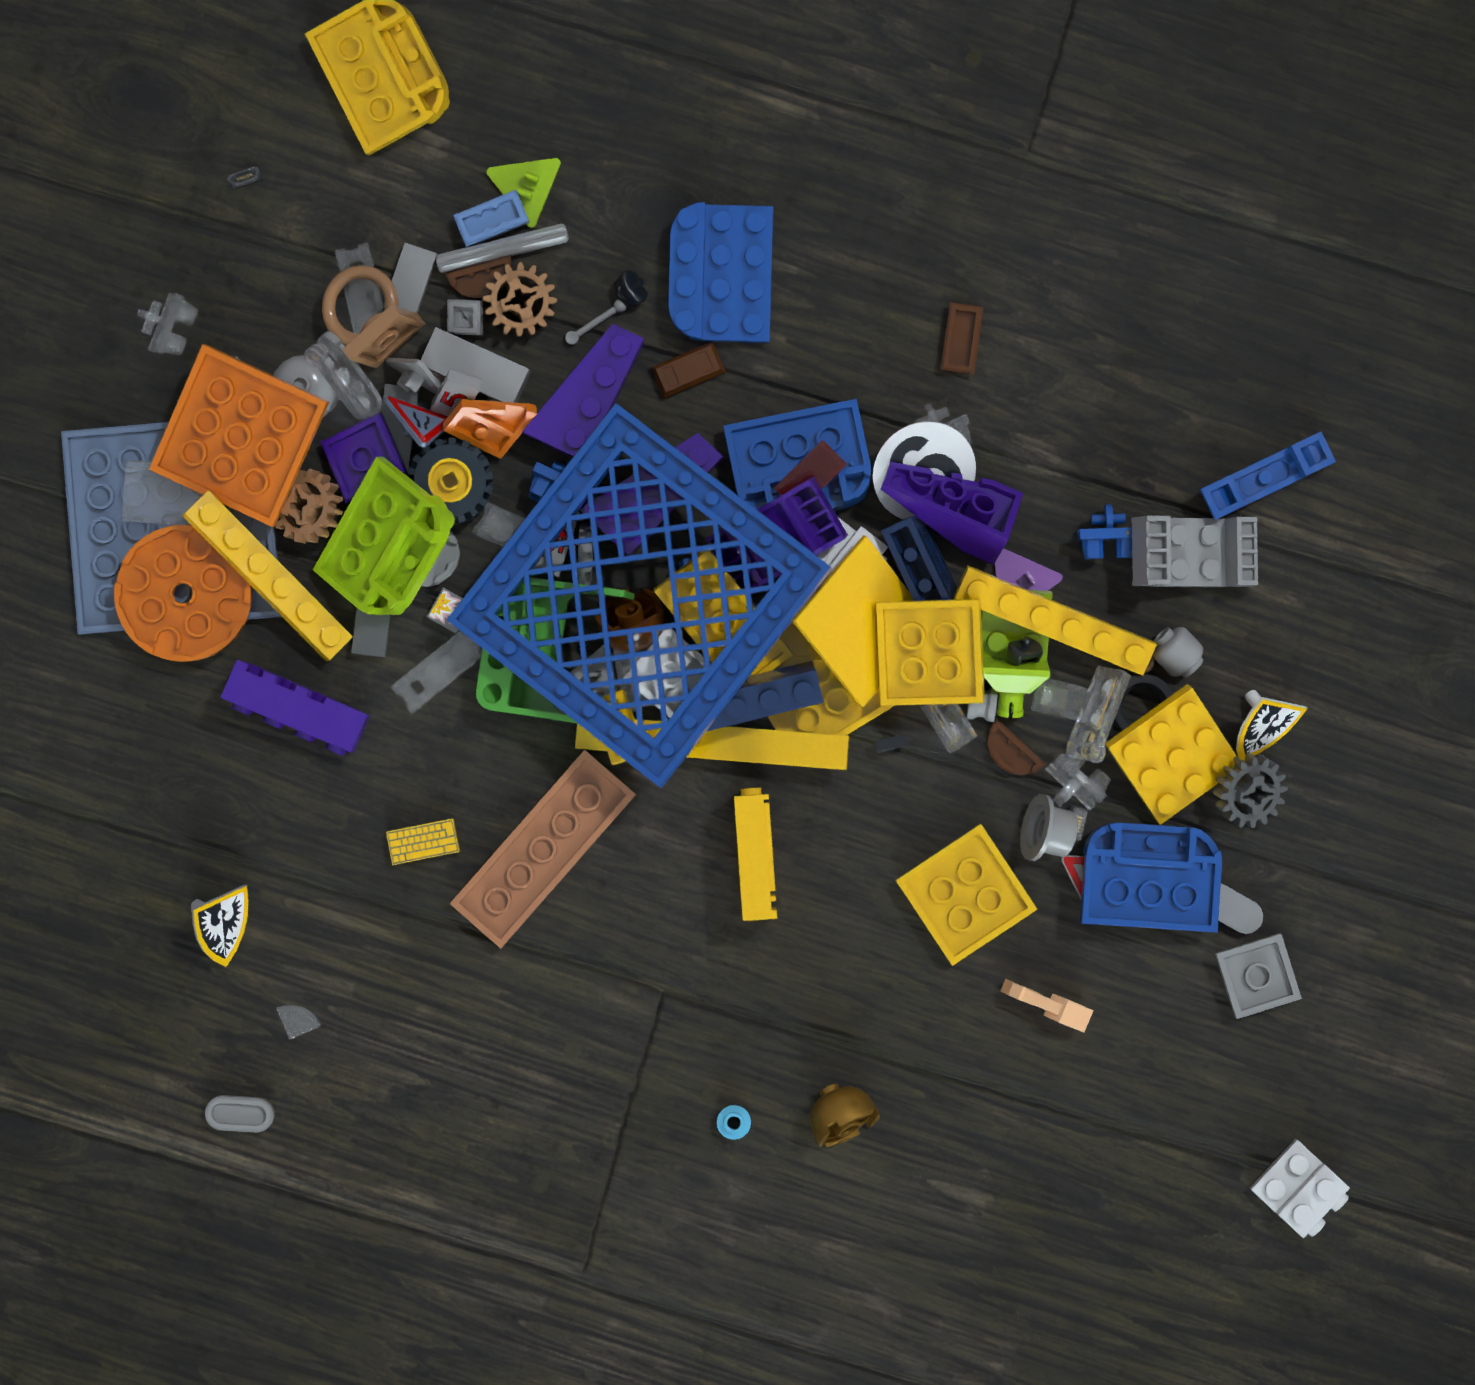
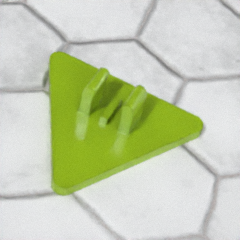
[487,158,561,228]

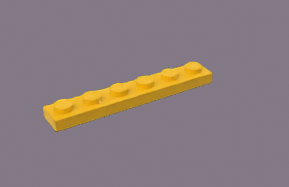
[182,490,353,662]
[954,565,1157,676]

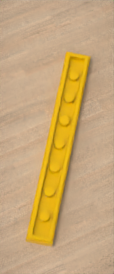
[575,719,850,770]

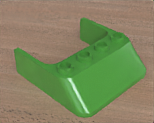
[476,577,635,723]

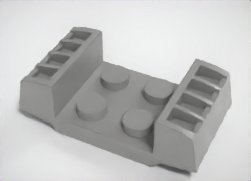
[1131,516,1258,587]

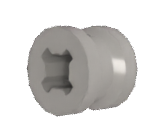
[966,688,998,722]

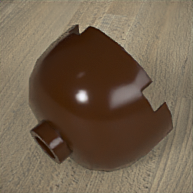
[595,588,664,652]

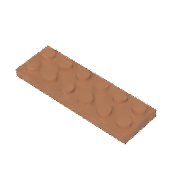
[450,750,636,948]

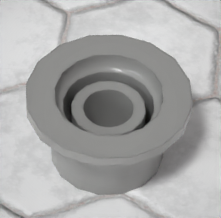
[1020,794,1078,861]

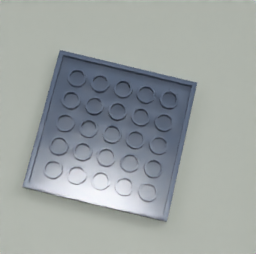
[61,422,282,635]

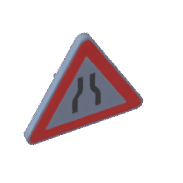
[384,395,448,448]

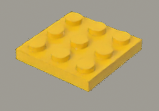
[876,599,985,706]
[1105,684,1237,825]
[896,824,1038,966]

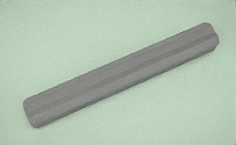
[436,223,569,273]

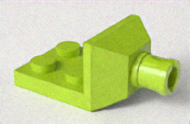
[981,590,1052,718]

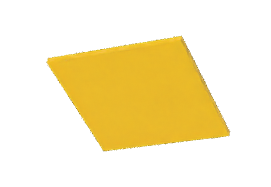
[792,535,914,707]

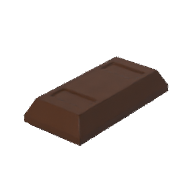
[941,302,984,374]
[650,341,726,399]

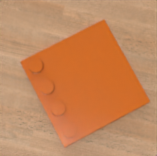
[149,344,329,527]

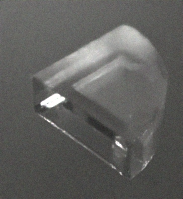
[276,1005,322,1040]

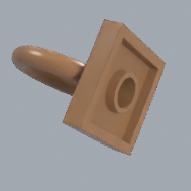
[322,265,426,368]

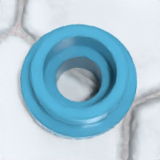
[717,1105,751,1140]

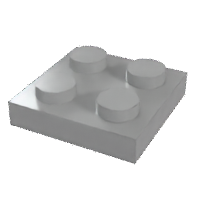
[1214,933,1302,1019]

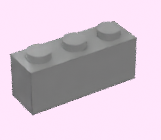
[421,327,531,403]

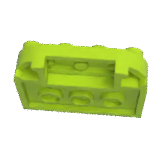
[313,457,454,615]

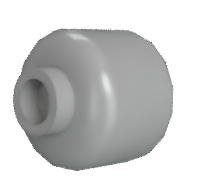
[1153,627,1203,677]

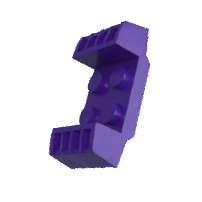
[704,476,848,589]

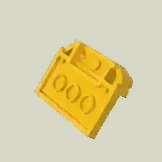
[305,0,450,155]

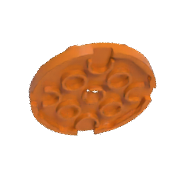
[114,525,253,662]

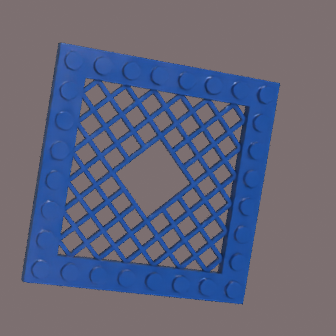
[447,403,832,789]

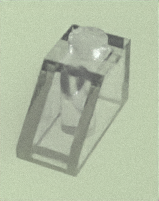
[1031,679,1111,728]

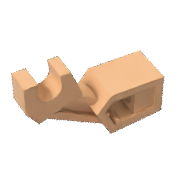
[1001,979,1093,1032]

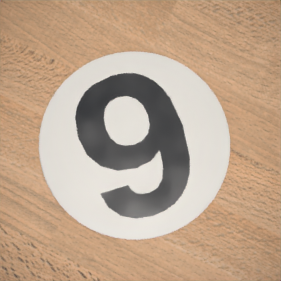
[873,422,976,520]

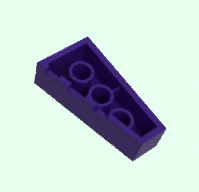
[522,324,645,458]
[579,433,723,556]
[220,660,371,756]

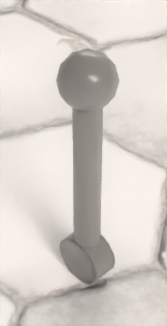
[565,299,627,345]

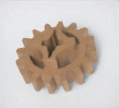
[482,262,557,337]
[275,469,343,544]

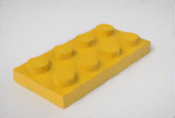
[654,551,793,676]

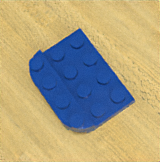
[668,202,773,343]
[723,399,871,511]
[1080,822,1222,933]

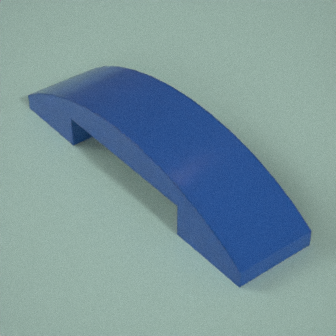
[1200,432,1336,520]

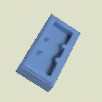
[453,190,530,247]

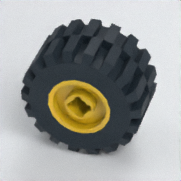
[408,438,493,525]

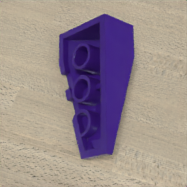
[881,462,1023,565]

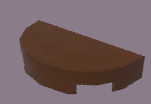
[446,255,512,300]
[987,718,1047,775]

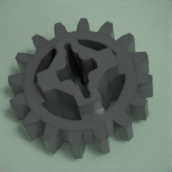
[1213,753,1288,828]

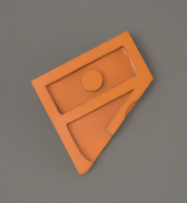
[443,399,537,459]

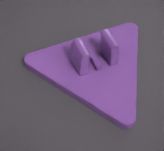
[995,548,1062,591]

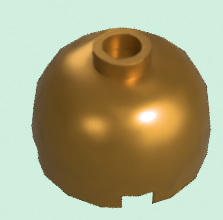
[810,1084,880,1147]

